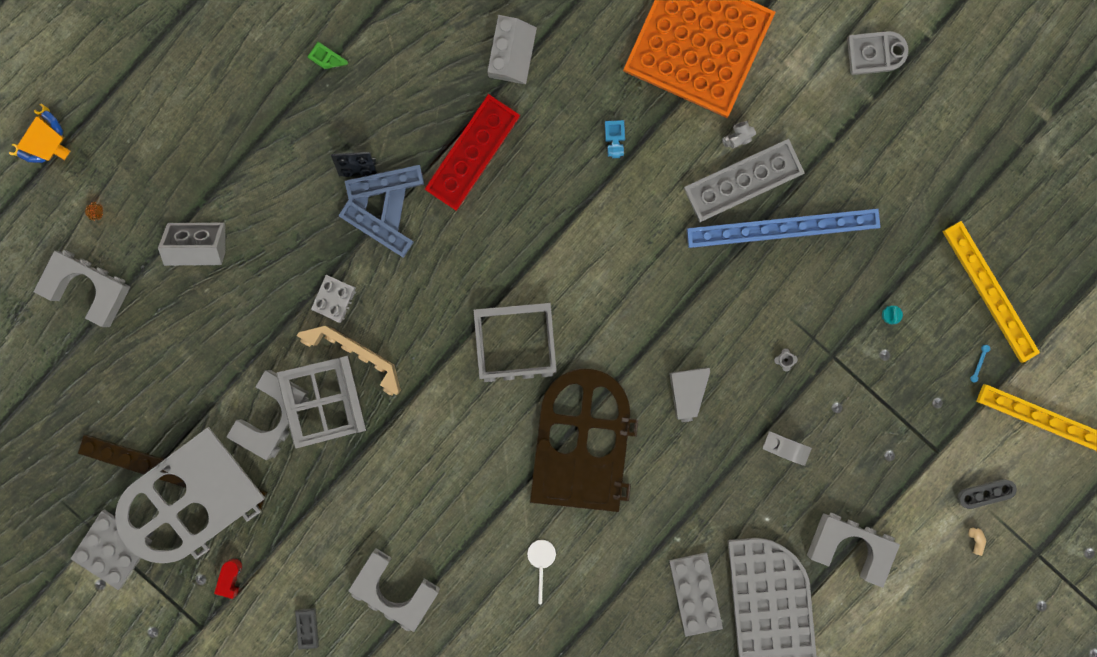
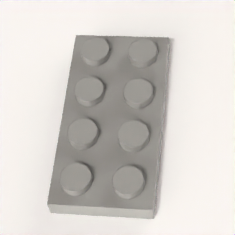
[669,553,723,637]

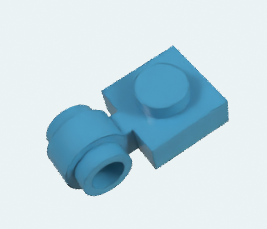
[605,120,625,158]

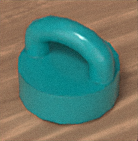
[882,305,903,324]

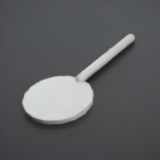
[527,540,556,605]

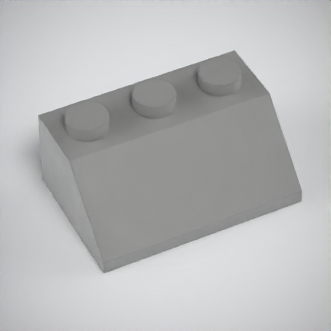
[488,15,537,84]
[158,223,226,266]

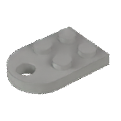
[847,31,908,75]

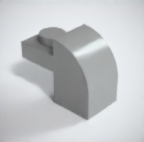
[763,431,812,466]

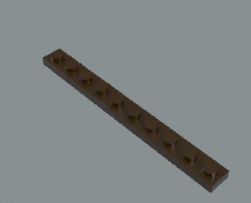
[78,435,268,510]

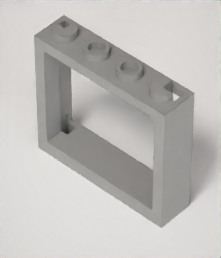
[474,303,556,382]

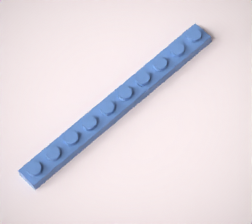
[686,209,880,248]

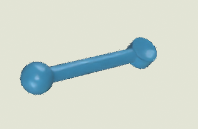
[970,345,990,383]

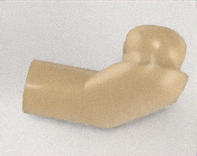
[968,527,986,556]

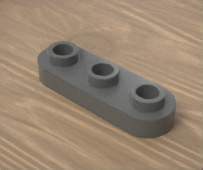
[957,479,1017,509]

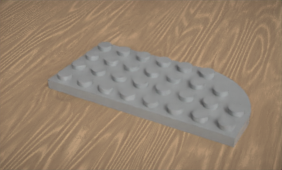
[728,538,817,657]

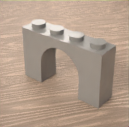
[34,250,130,327]
[227,370,309,461]
[807,512,900,588]
[349,548,440,632]

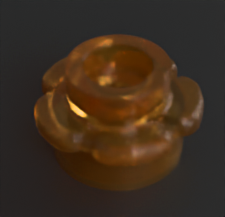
[85,202,103,221]

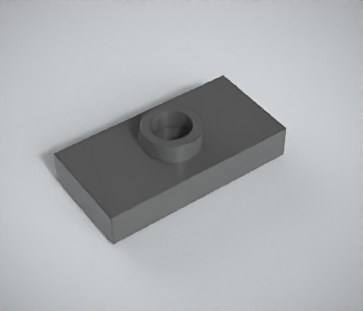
[295,608,319,650]

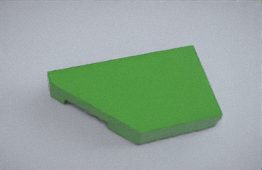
[308,42,348,69]

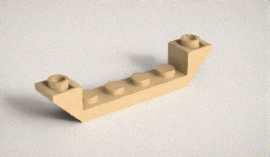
[297,326,401,396]

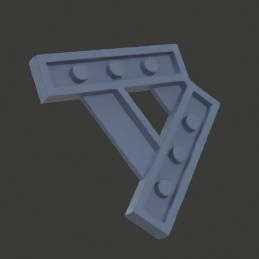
[339,165,425,258]

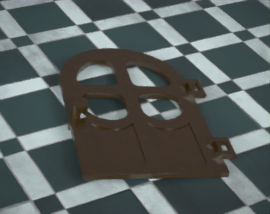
[530,368,639,512]

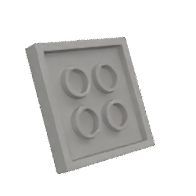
[71,510,152,590]

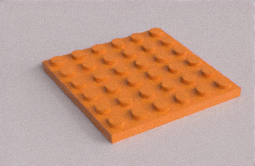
[623,0,776,118]

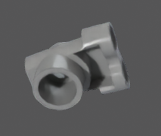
[722,121,756,149]

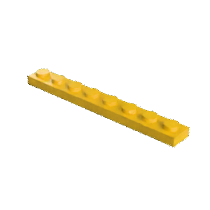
[942,221,1040,363]
[976,384,1097,451]

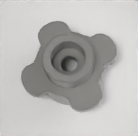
[774,349,798,371]

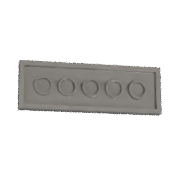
[683,139,805,223]

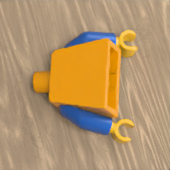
[9,104,71,163]

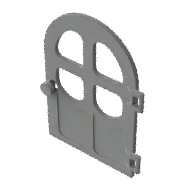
[115,427,265,563]

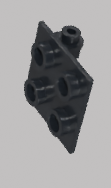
[331,152,377,177]

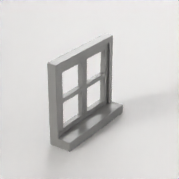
[276,356,366,449]

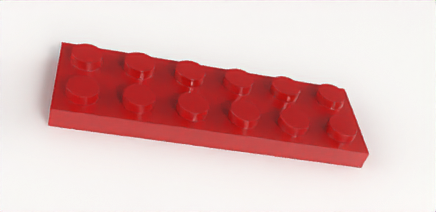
[424,94,520,211]

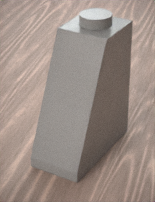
[669,367,710,422]

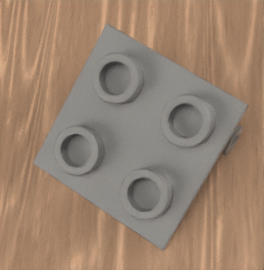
[311,275,356,323]

